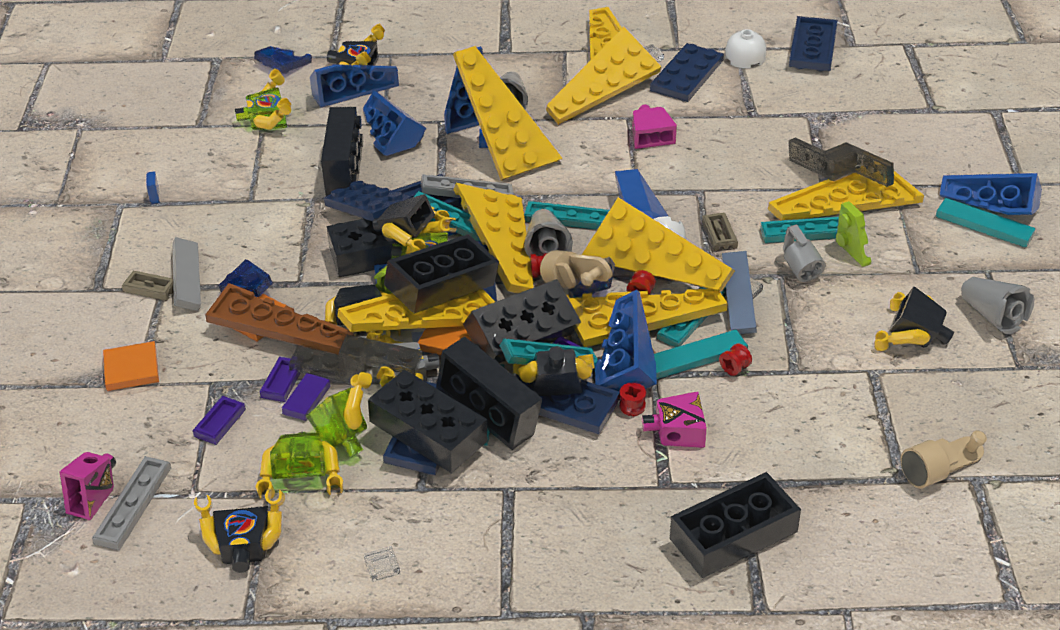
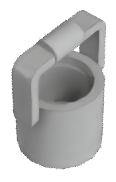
[783,225,826,282]

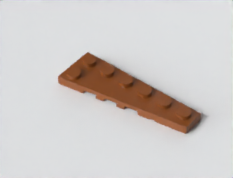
[205,283,355,356]

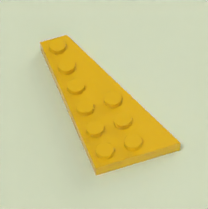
[589,7,622,60]
[546,27,661,125]
[453,46,563,180]
[768,159,924,221]
[453,183,534,293]
[582,197,735,292]
[337,289,495,332]
[566,289,727,347]

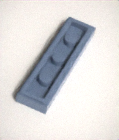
[722,251,757,334]

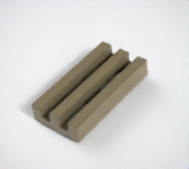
[702,213,738,251]
[122,270,174,301]

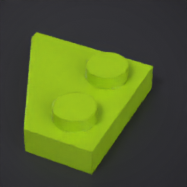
[836,201,871,267]

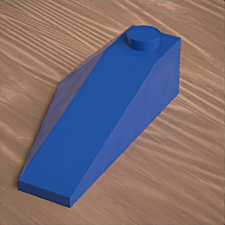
[444,46,483,134]
[310,64,399,108]
[363,90,427,156]
[615,169,672,221]
[940,173,1042,215]
[595,290,657,392]

